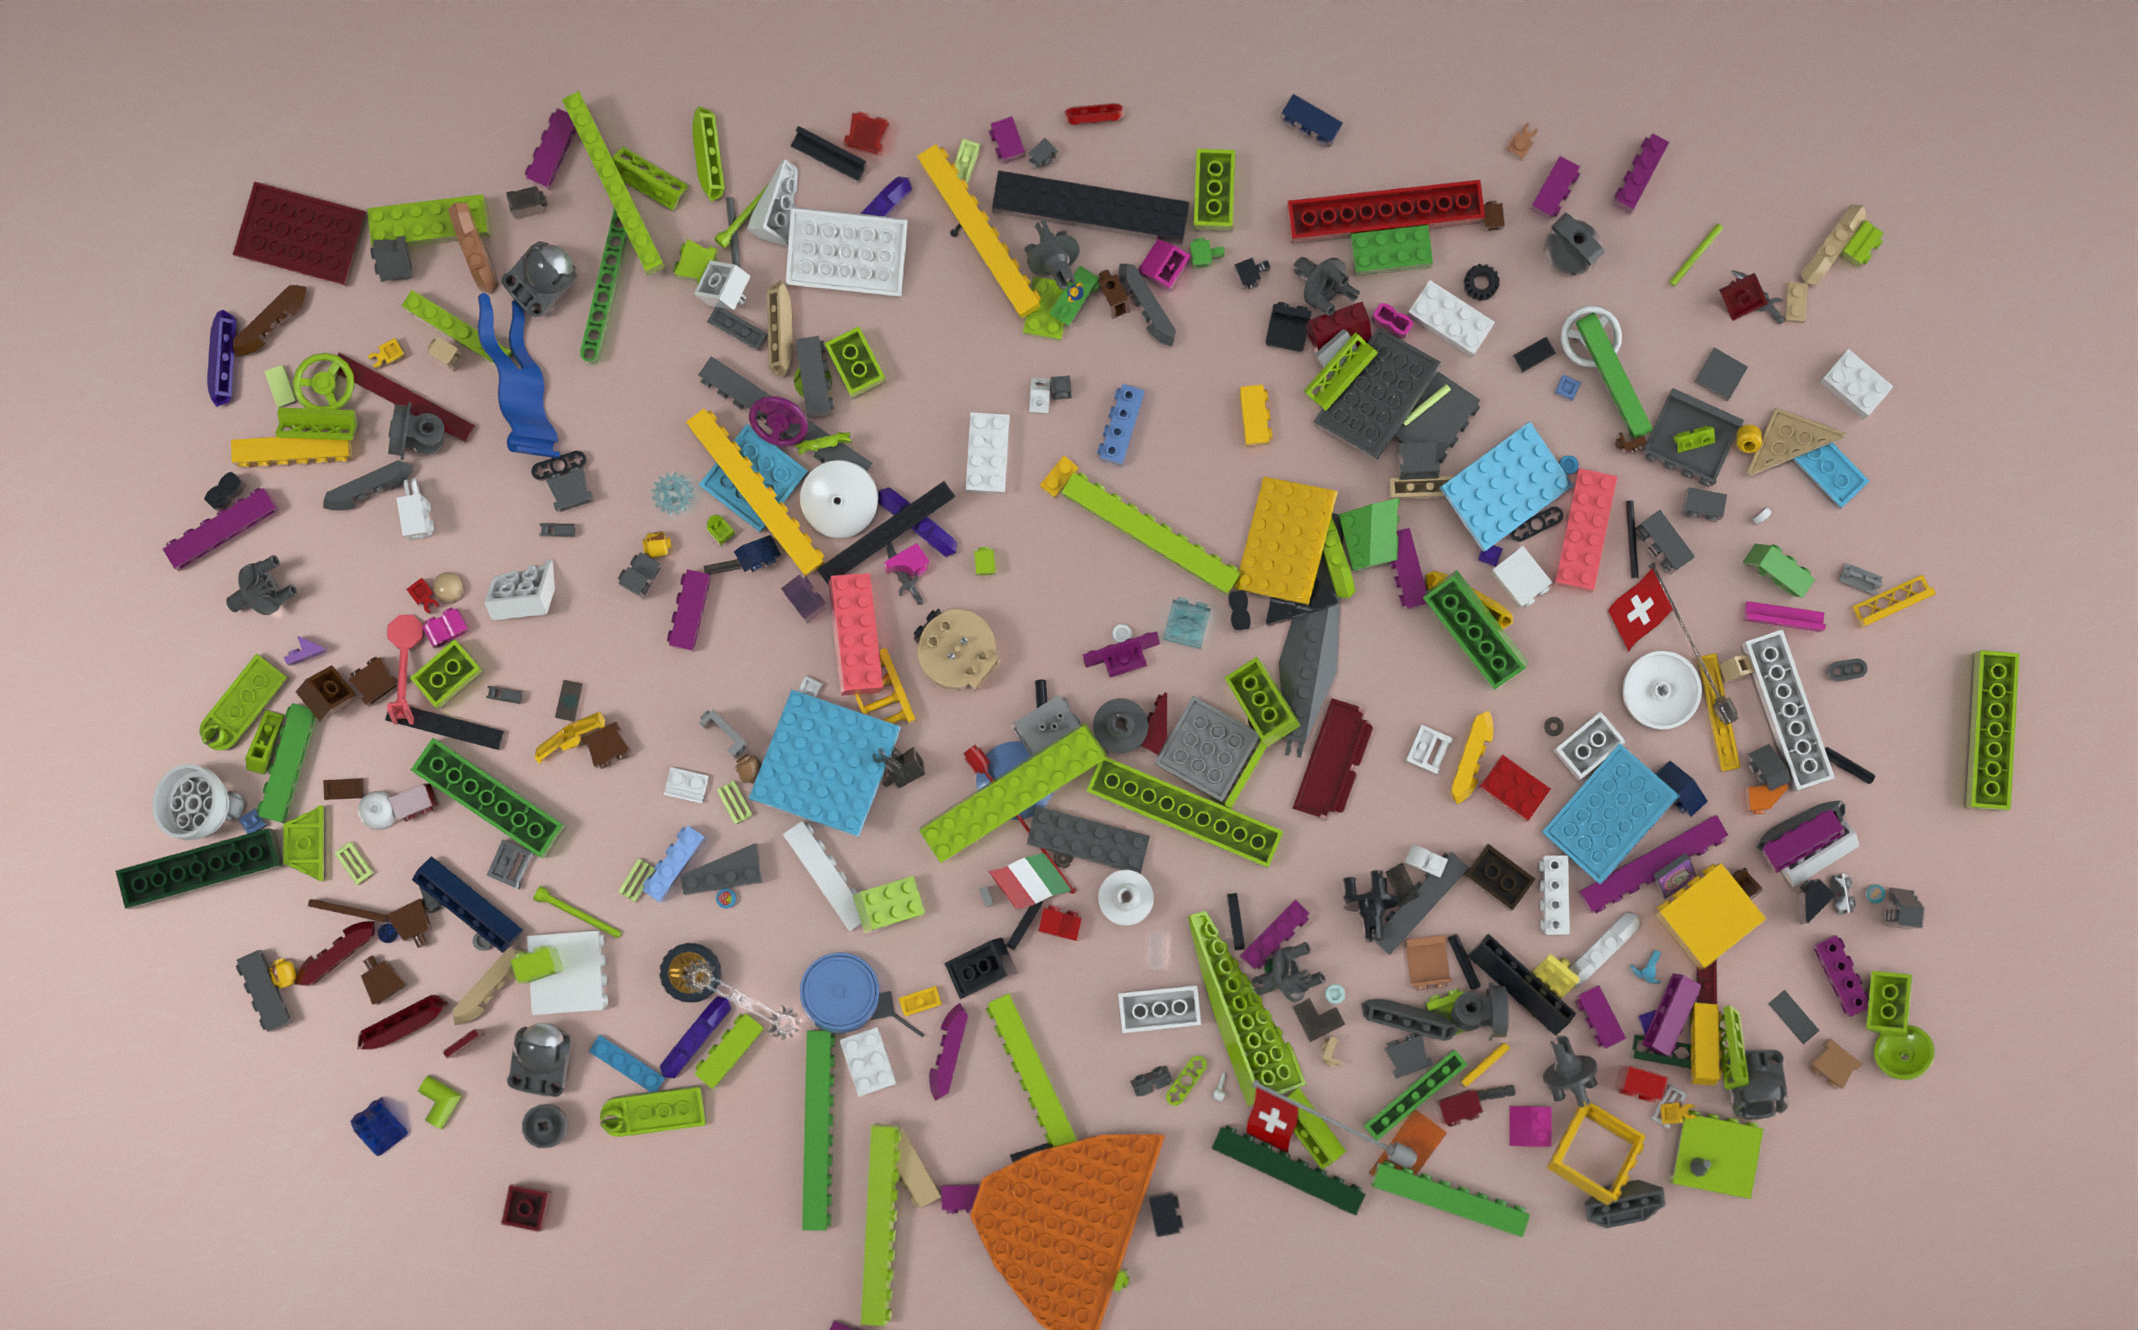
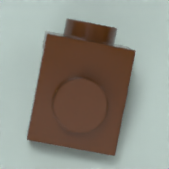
[1615,432,1647,454]
[1732,868,1763,900]

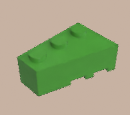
[1742,543,1815,598]

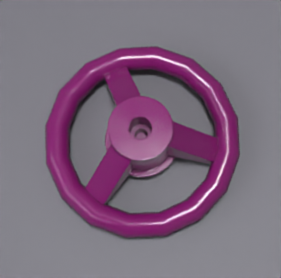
[749,396,808,447]

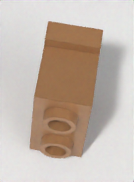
[1808,1039,1862,1089]

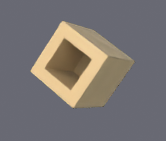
[1719,654,1755,683]

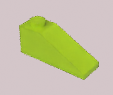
[245,710,285,775]

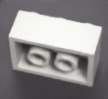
[1820,349,1894,419]
[1553,711,1626,780]
[839,1027,897,1097]

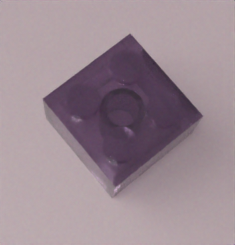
[781,574,826,623]

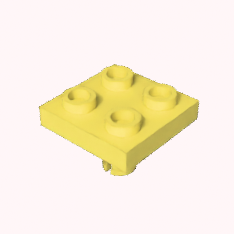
[1531,954,1580,999]

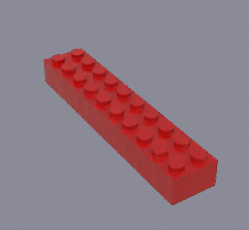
[1286,179,1485,243]

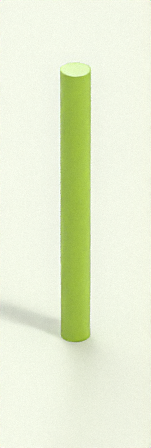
[1669,223,1723,287]

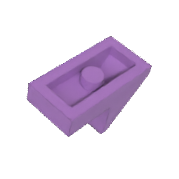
[284,636,327,666]

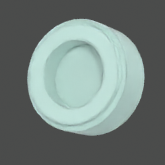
[1325,984,1345,1004]

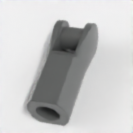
[539,523,575,537]
[486,686,523,704]

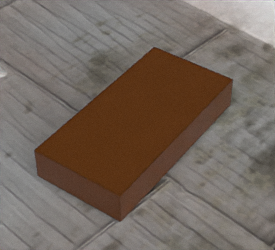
[323,778,364,800]

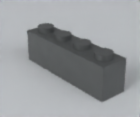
[795,336,834,418]
[236,950,293,1032]

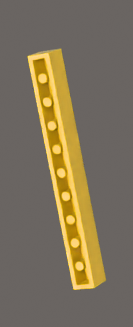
[917,144,1041,319]
[686,408,825,577]

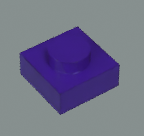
[1477,545,1503,567]
[1638,1009,1657,1034]

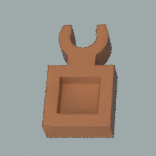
[1506,123,1538,160]

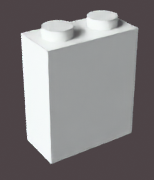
[1491,546,1552,608]

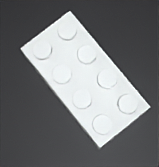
[1407,280,1495,358]
[966,412,1010,495]
[1118,986,1201,1033]

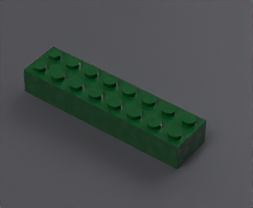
[115,828,283,909]

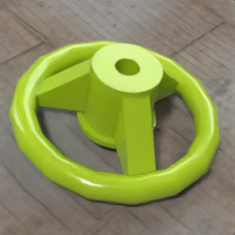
[293,353,355,410]

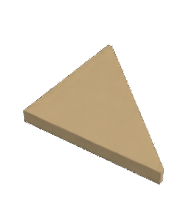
[1747,408,1846,476]

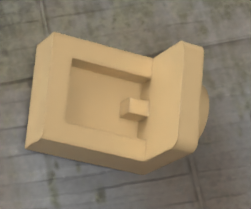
[1321,1036,1342,1068]

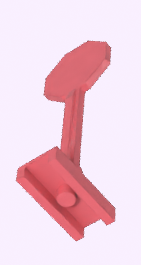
[387,615,423,725]

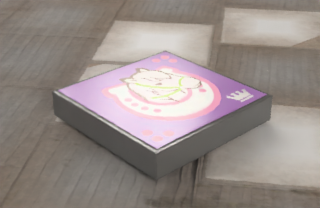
[1653,853,1697,899]

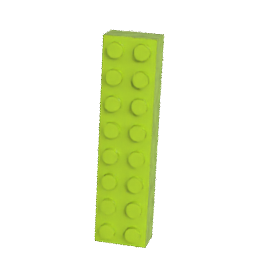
[1966,650,2020,811]

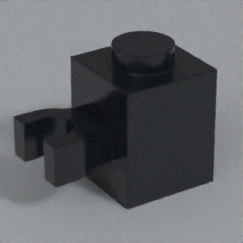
[1234,258,1270,290]

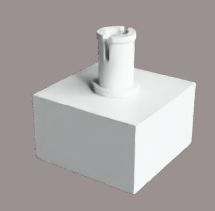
[694,260,750,310]

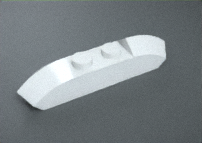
[1568,912,1640,988]

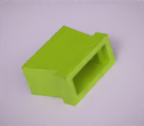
[673,239,718,285]

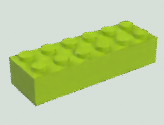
[367,194,491,247]

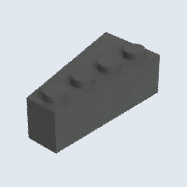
[681,843,763,895]

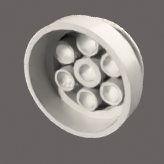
[152,764,229,841]

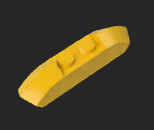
[1425,571,1513,630]
[1449,711,1494,805]

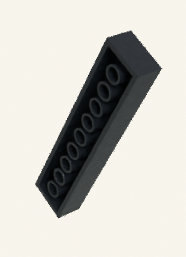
[992,170,1190,244]

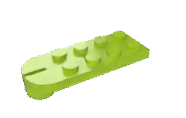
[199,653,288,751]
[600,1085,706,1137]

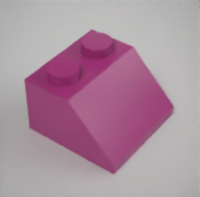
[1509,1106,1552,1147]

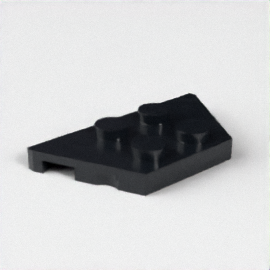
[1266,577,1339,626]

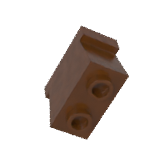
[348,657,398,706]
[581,722,631,769]

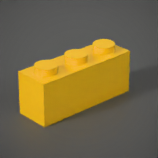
[1239,384,1273,447]

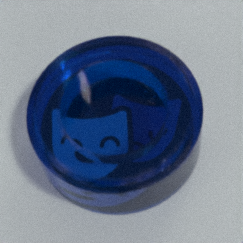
[378,923,399,943]

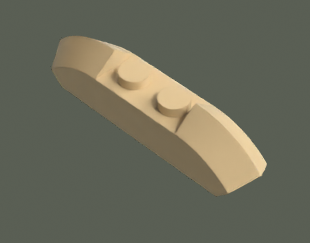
[1800,205,1867,286]
[767,280,793,378]
[453,949,523,1025]

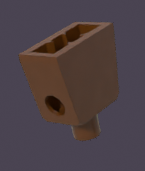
[1098,270,1130,319]
[386,899,432,948]
[361,955,408,1005]

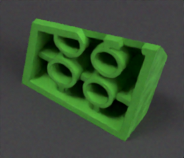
[1339,498,1400,571]

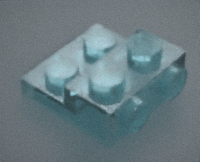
[1163,597,1211,649]

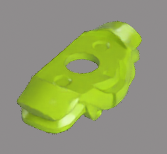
[795,432,852,455]

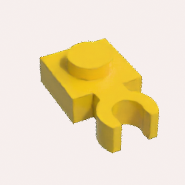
[368,338,405,369]
[1660,1102,1696,1125]

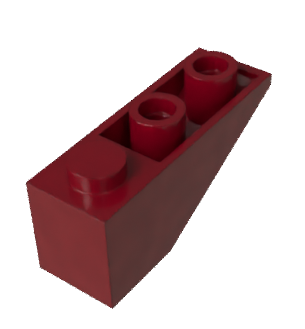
[1139,692,1167,756]

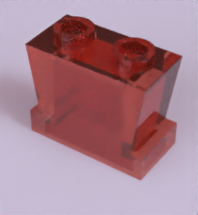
[844,112,890,157]

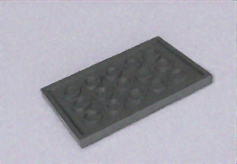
[1314,327,1443,460]

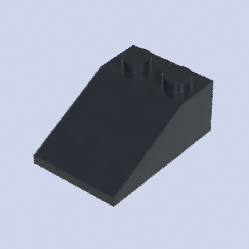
[944,937,1018,999]

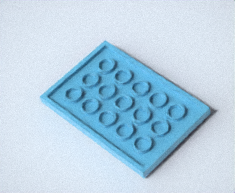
[1439,422,1574,552]
[1542,743,1680,884]

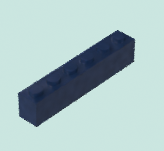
[412,856,523,953]

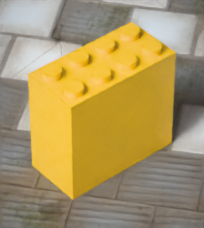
[1655,863,1766,970]

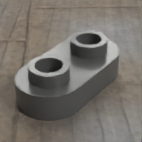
[1827,659,1867,682]

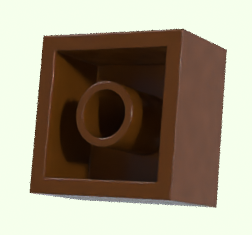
[296,665,356,722]

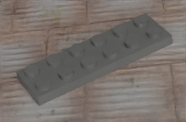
[1026,806,1150,874]

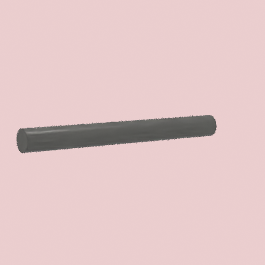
[726,197,741,268]

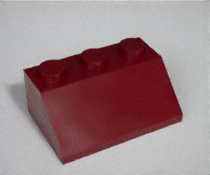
[1305,301,1372,353]

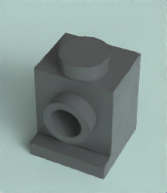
[1028,138,1059,169]
[1051,375,1072,400]

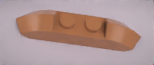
[448,203,498,294]

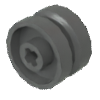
[522,1104,569,1148]

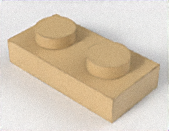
[1785,282,1808,323]

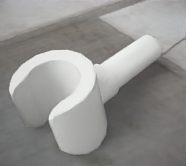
[1213,1073,1227,1102]

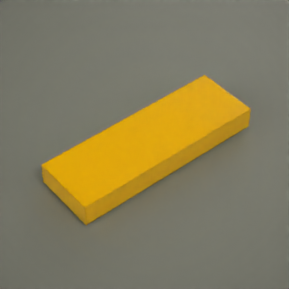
[1460,1043,1510,1087]

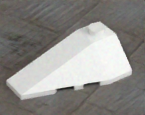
[747,159,798,246]

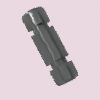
[1476,1085,1515,1101]

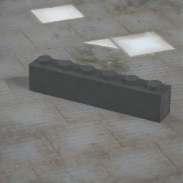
[1372,852,1469,955]

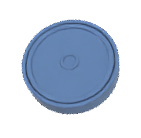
[800,953,879,1033]

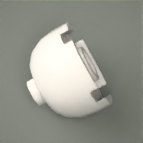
[358,791,396,830]

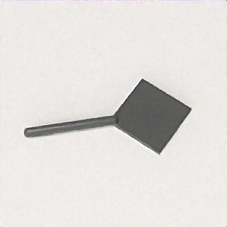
[870,991,924,1037]

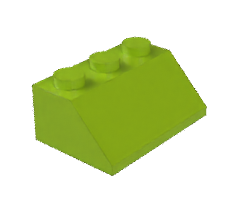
[1866,971,1912,1037]

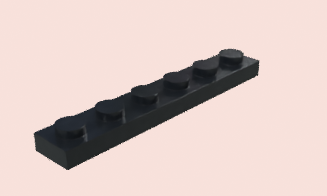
[385,702,504,750]

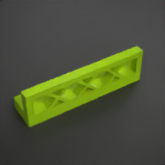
[612,147,689,211]
[1304,332,1378,411]
[275,407,358,440]
[1210,738,1267,809]
[1718,1006,1749,1090]

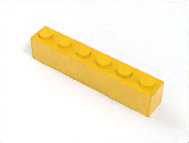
[231,437,352,468]

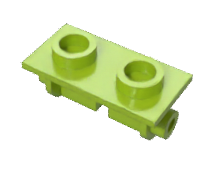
[1673,425,1715,453]

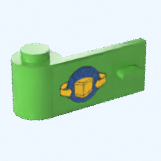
[1049,266,1100,326]

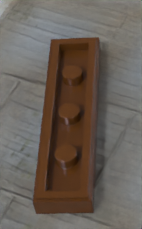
[308,899,389,923]

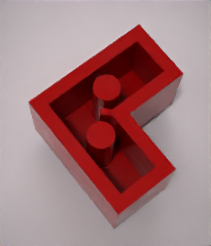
[1038,905,1082,941]

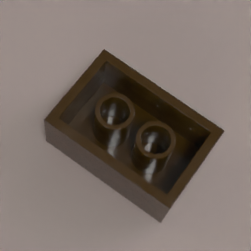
[1463,844,1536,911]

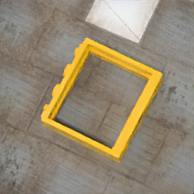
[1546,1101,1646,1206]

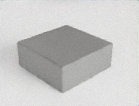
[979,886,994,908]

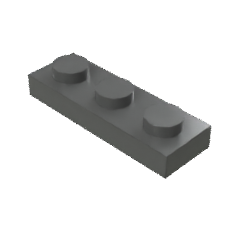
[707,307,768,351]

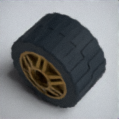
[659,943,722,1003]

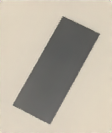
[1769,990,1820,1045]

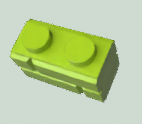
[1840,220,1884,267]

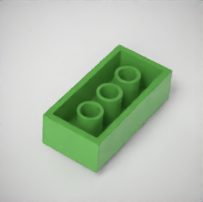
[1349,225,1433,276]

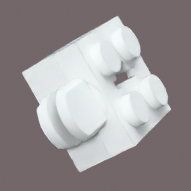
[397,478,435,541]

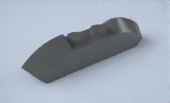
[1119,264,1176,346]
[323,460,414,510]
[1757,801,1846,852]
[1361,999,1458,1041]

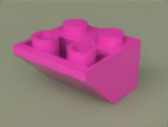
[1138,239,1191,292]

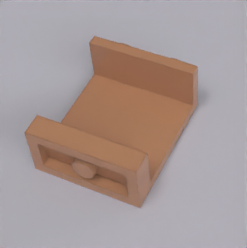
[1405,935,1452,991]

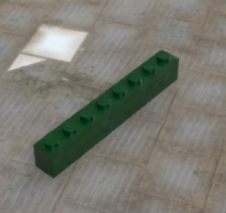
[1211,1125,1366,1216]

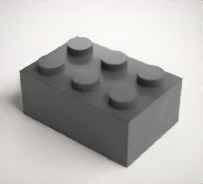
[1636,510,1695,575]

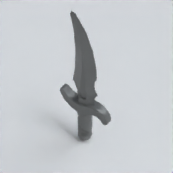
[1731,270,1784,324]
[887,542,923,605]

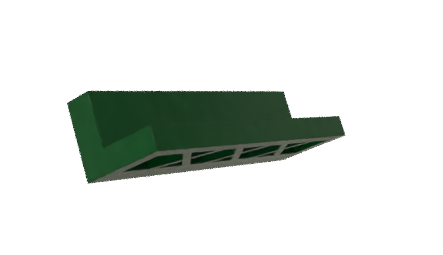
[1630,1035,1691,1069]

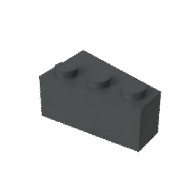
[1883,887,1924,929]

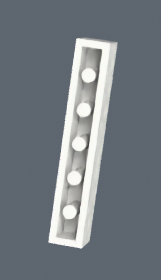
[783,821,861,932]

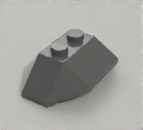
[1585,1180,1665,1228]

